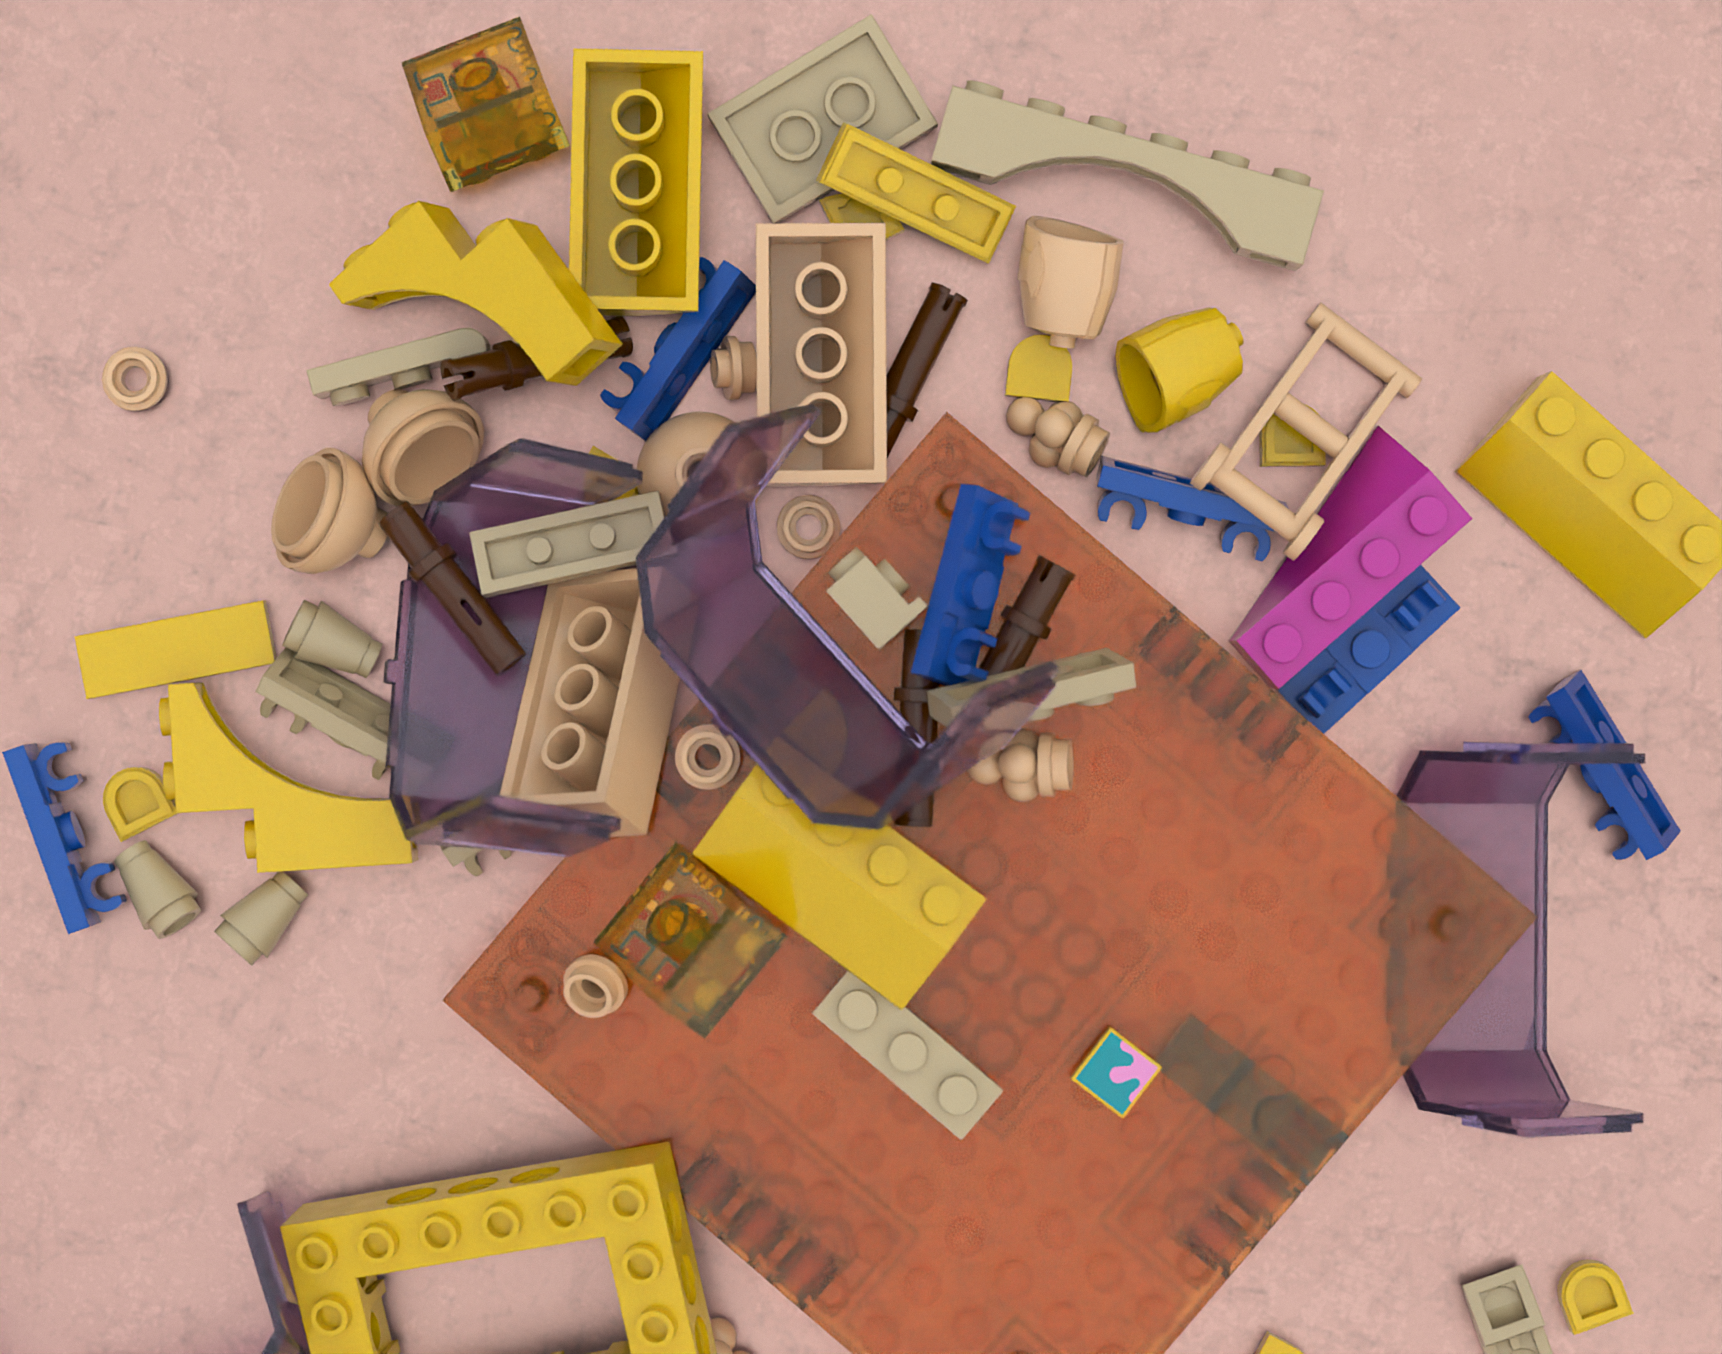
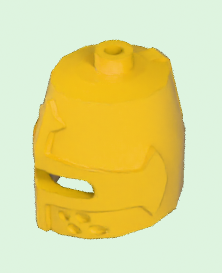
[1115,307,1244,433]

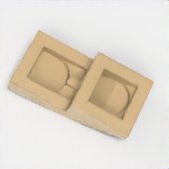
[1462,1264,1553,1354]

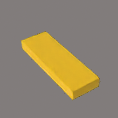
[816,122,1016,264]
[74,600,277,699]

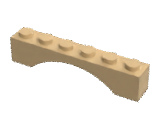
[931,80,1324,271]

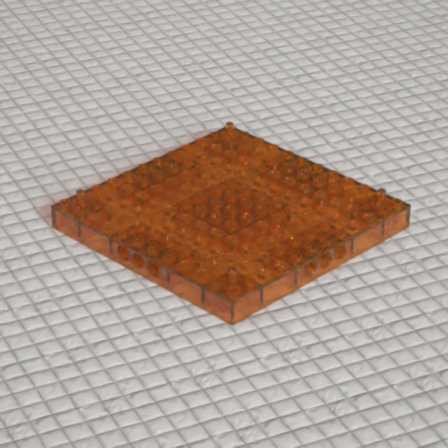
[442,412,1537,1354]

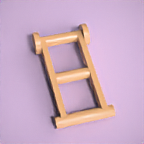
[1190,302,1422,561]

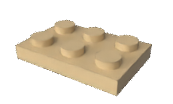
[707,14,938,223]

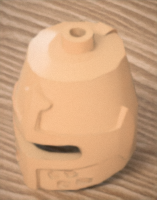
[1017,216,1124,348]

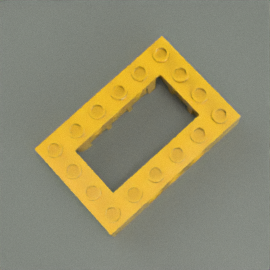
[280,1141,717,1354]

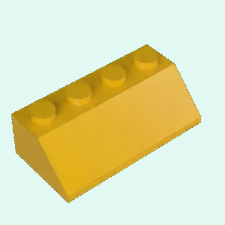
[569,48,704,316]
[1454,371,1722,638]
[691,741,987,1010]

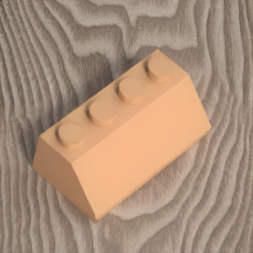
[756,223,887,487]
[496,566,696,838]

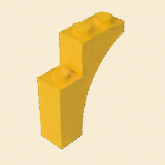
[328,200,623,386]
[159,682,419,873]

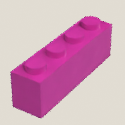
[1228,426,1473,689]

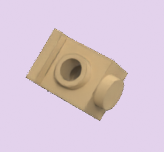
[826,547,928,650]

